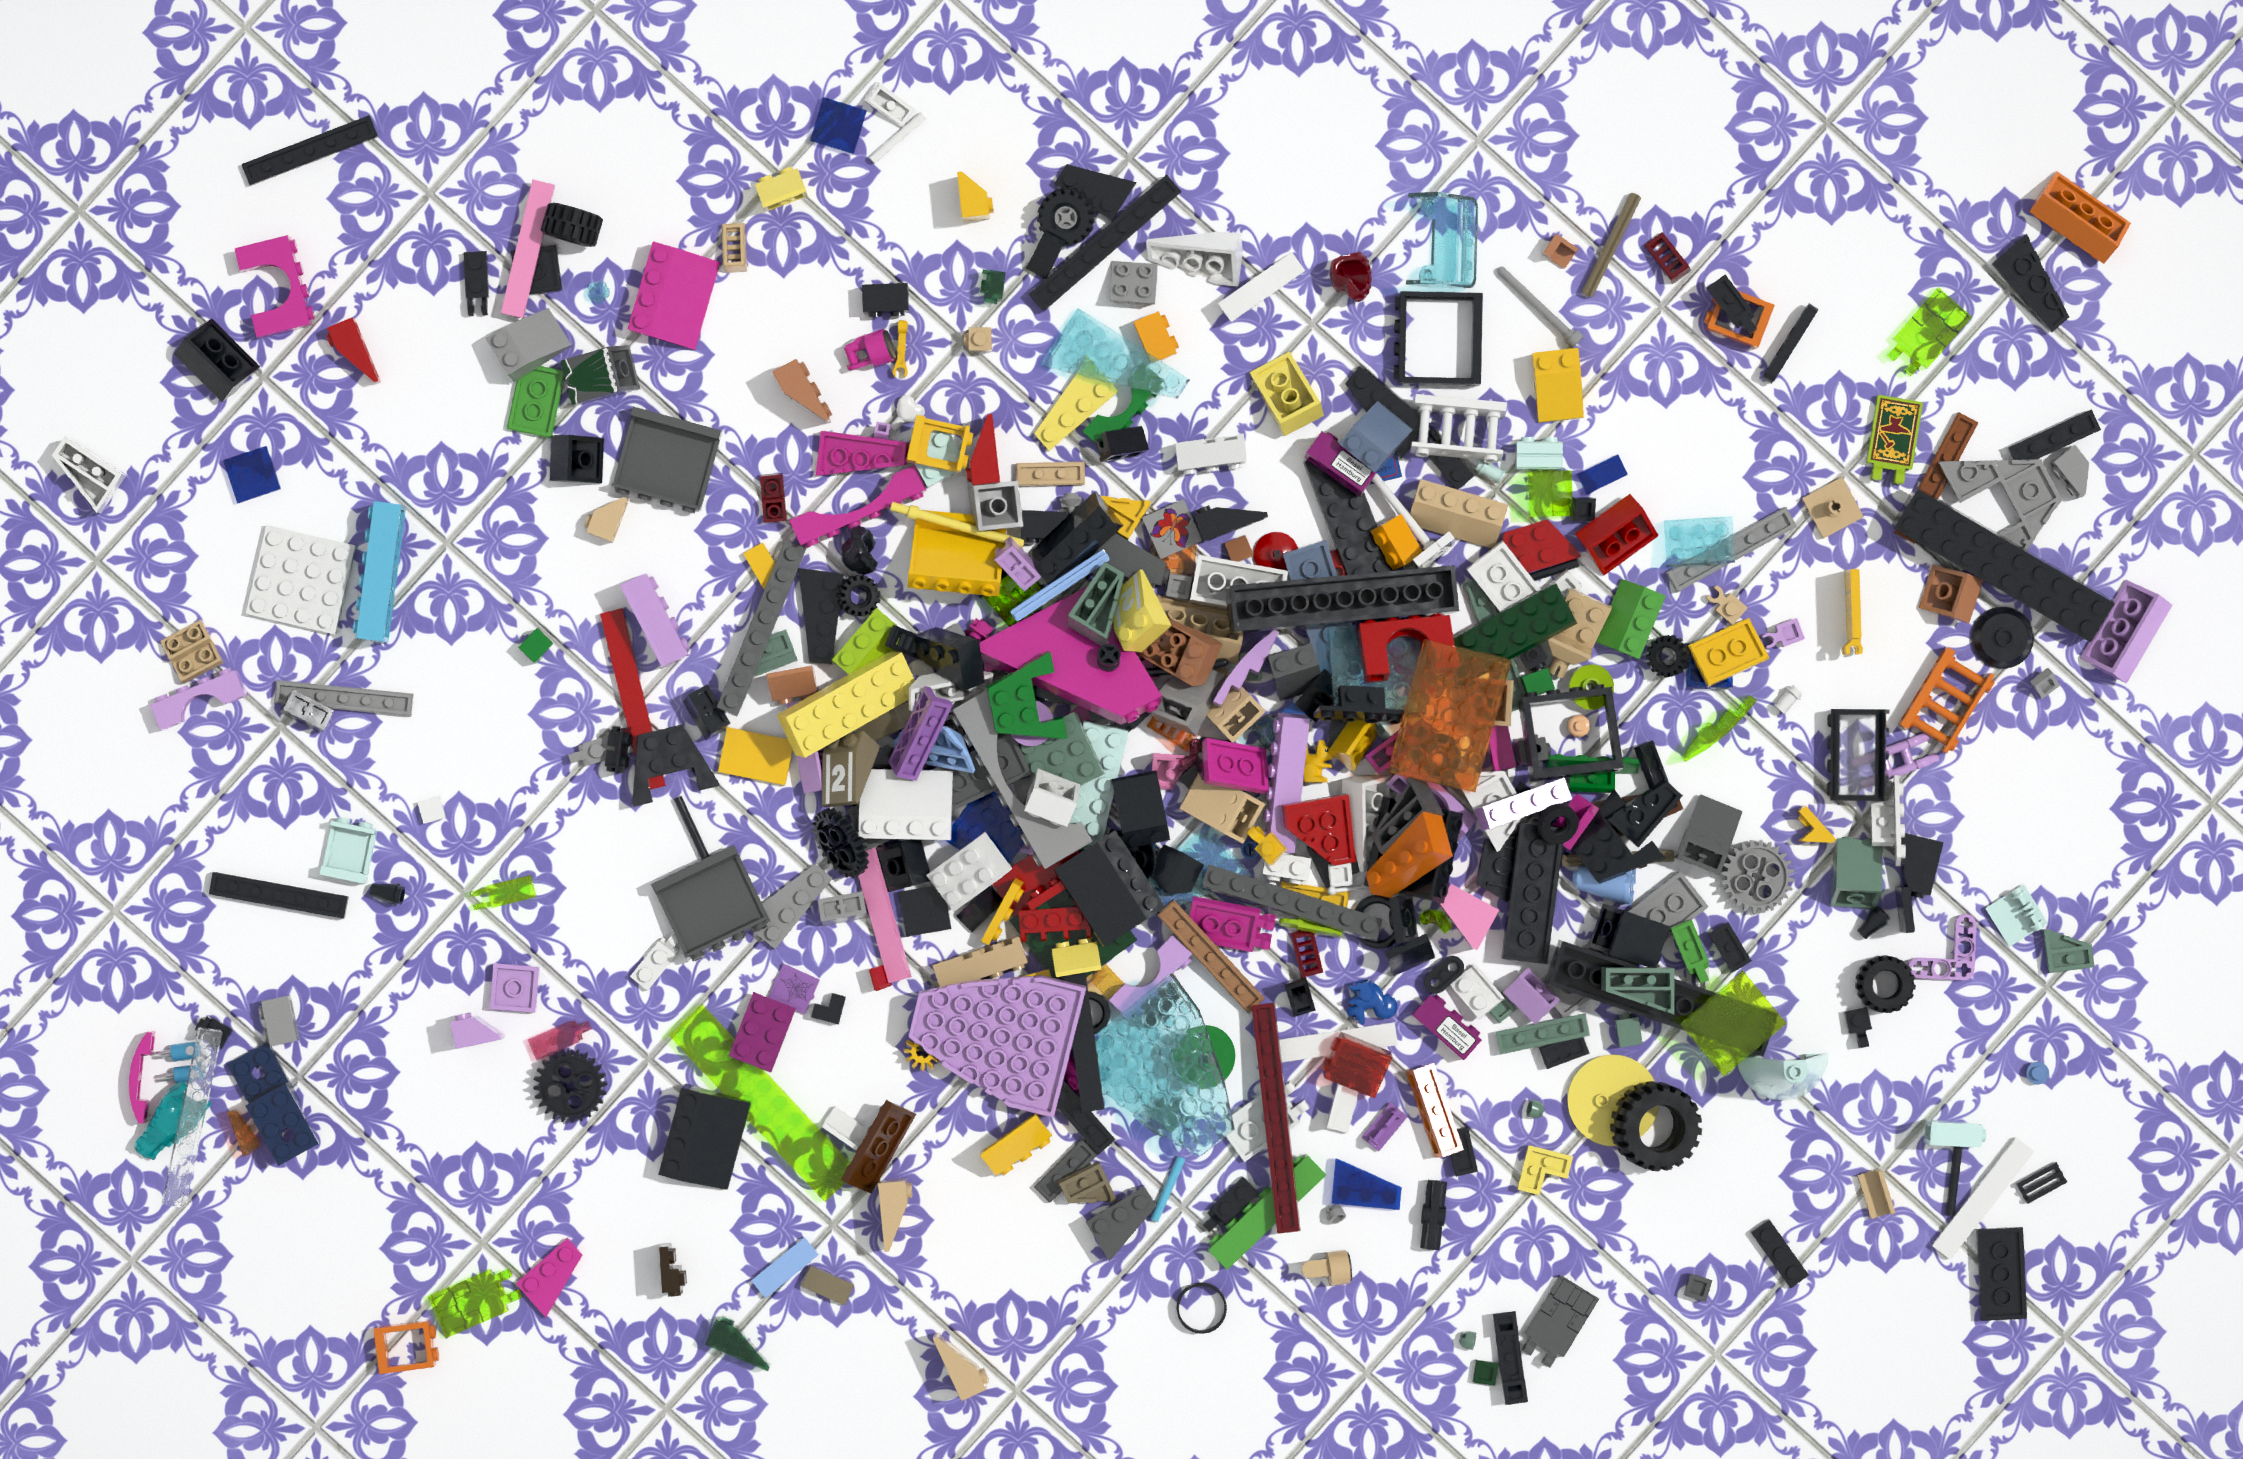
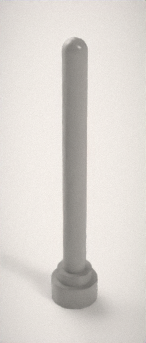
[1497,266,1584,349]

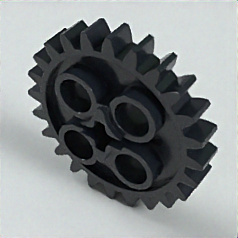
[812,808,869,878]
[533,1048,608,1123]

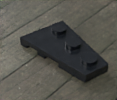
[1054,164,1137,221]
[1605,780,1683,848]

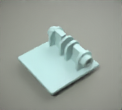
[1985,884,2048,947]

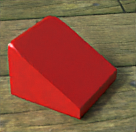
[869,965,892,991]

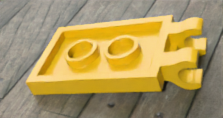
[1841,569,1863,655]

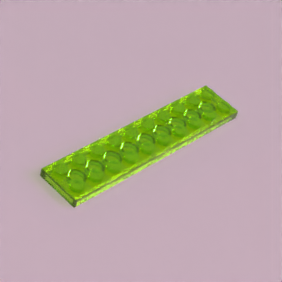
[669,1004,851,1202]

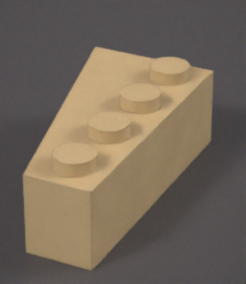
[932,935,1028,987]

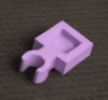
[1762,618,1805,648]

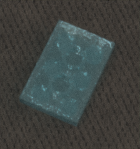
[1664,516,1735,567]

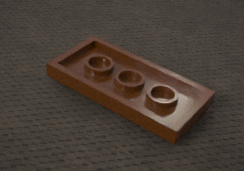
[841,1100,917,1194]

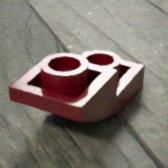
[760,473,787,523]

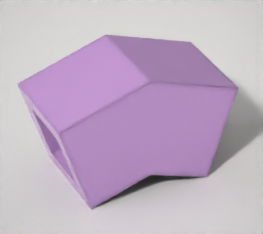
[874,421,891,439]

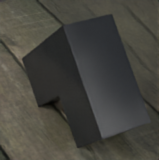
[811,993,846,1025]

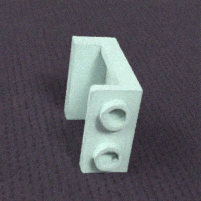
[319,817,378,884]

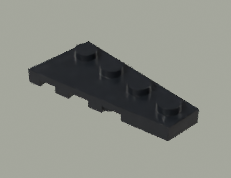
[1991,233,2069,333]
[798,568,844,665]

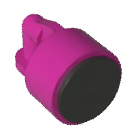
[844,328,896,371]

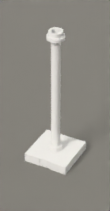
[1372,473,1455,569]

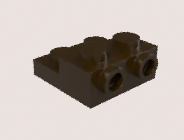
[659,1243,687,1297]

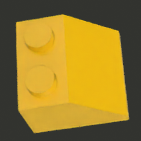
[957,171,994,222]

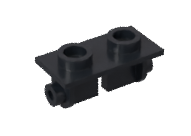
[604,725,632,774]

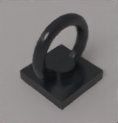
[1355,895,1418,949]

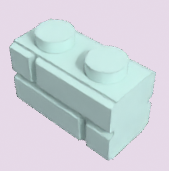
[1515,437,1563,470]

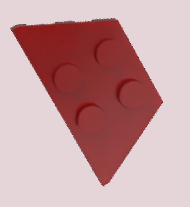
[1502,519,1581,573]

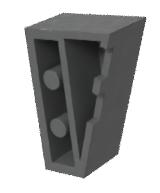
[1086,1185,1156,1261]

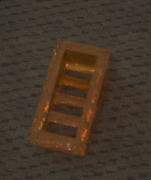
[1147,716,1199,752]
[228,1109,261,1157]

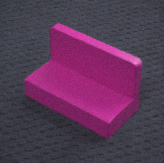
[1484,725,1516,771]
[1553,794,1599,850]

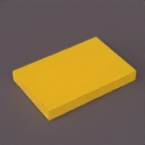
[1687,618,1769,687]
[718,727,793,785]

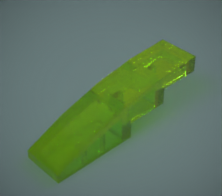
[1680,695,1757,762]

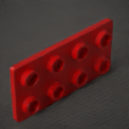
[993,850,1080,917]

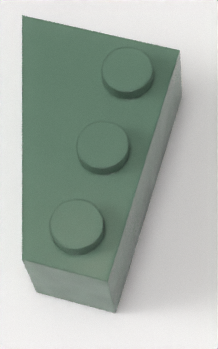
[1601,967,1675,1014]

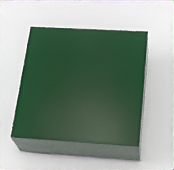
[1472,1359,1499,1386]

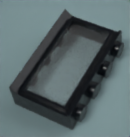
[1827,709,1890,801]

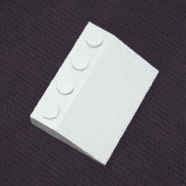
[859,769,953,840]

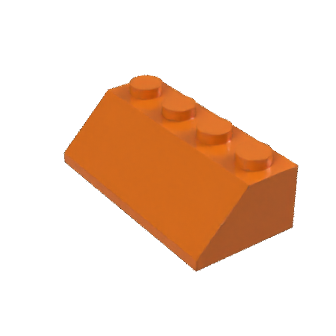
[2029,171,2131,264]

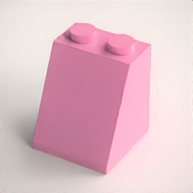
[1437,883,1499,950]

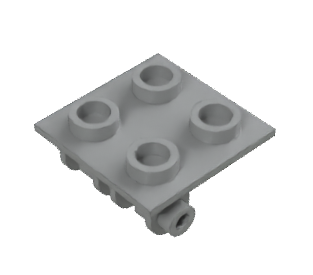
[1109,261,1158,306]

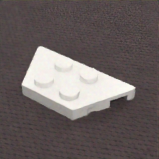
[1454,771,1522,852]

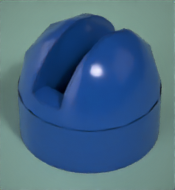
[1241,841,1259,859]

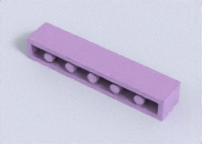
[1263,713,1310,853]

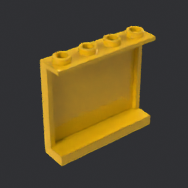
[907,510,1007,597]

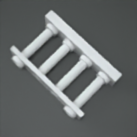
[1410,394,1507,464]

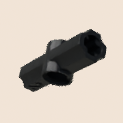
[1420,1179,1447,1250]

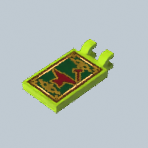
[1866,395,1923,485]

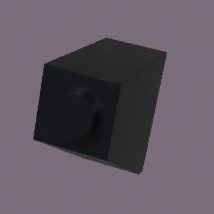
[1900,833,1944,899]

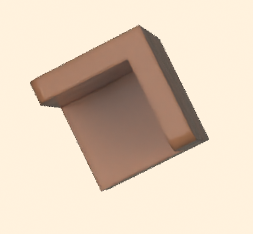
[1542,234,1579,269]

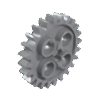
[1720,840,1795,914]

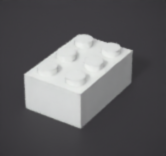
[926,832,1012,912]

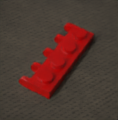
[1019,907,1092,943]

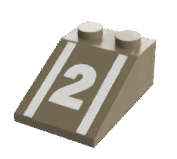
[822,731,880,807]

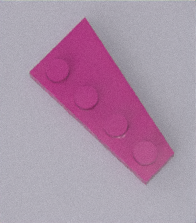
[815,431,909,476]

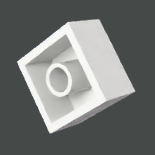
[1024,768,1080,827]

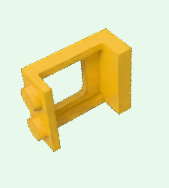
[906,415,973,473]

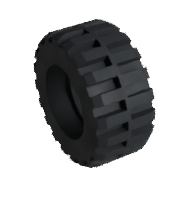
[1610,1081,1702,1172]

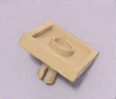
[1801,477,1864,539]

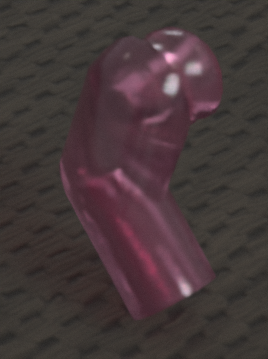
[1179,738,1200,770]

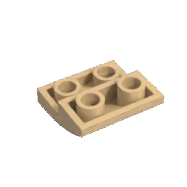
[160,619,224,684]

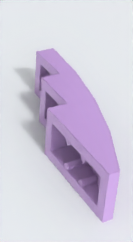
[1213,630,1279,708]

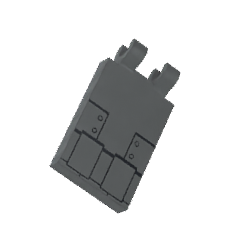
[1522,1275,1599,1368]

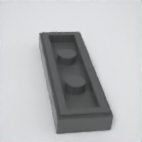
[1034,1138,1098,1203]

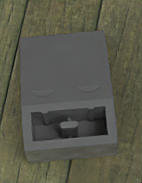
[1675,794,1743,875]

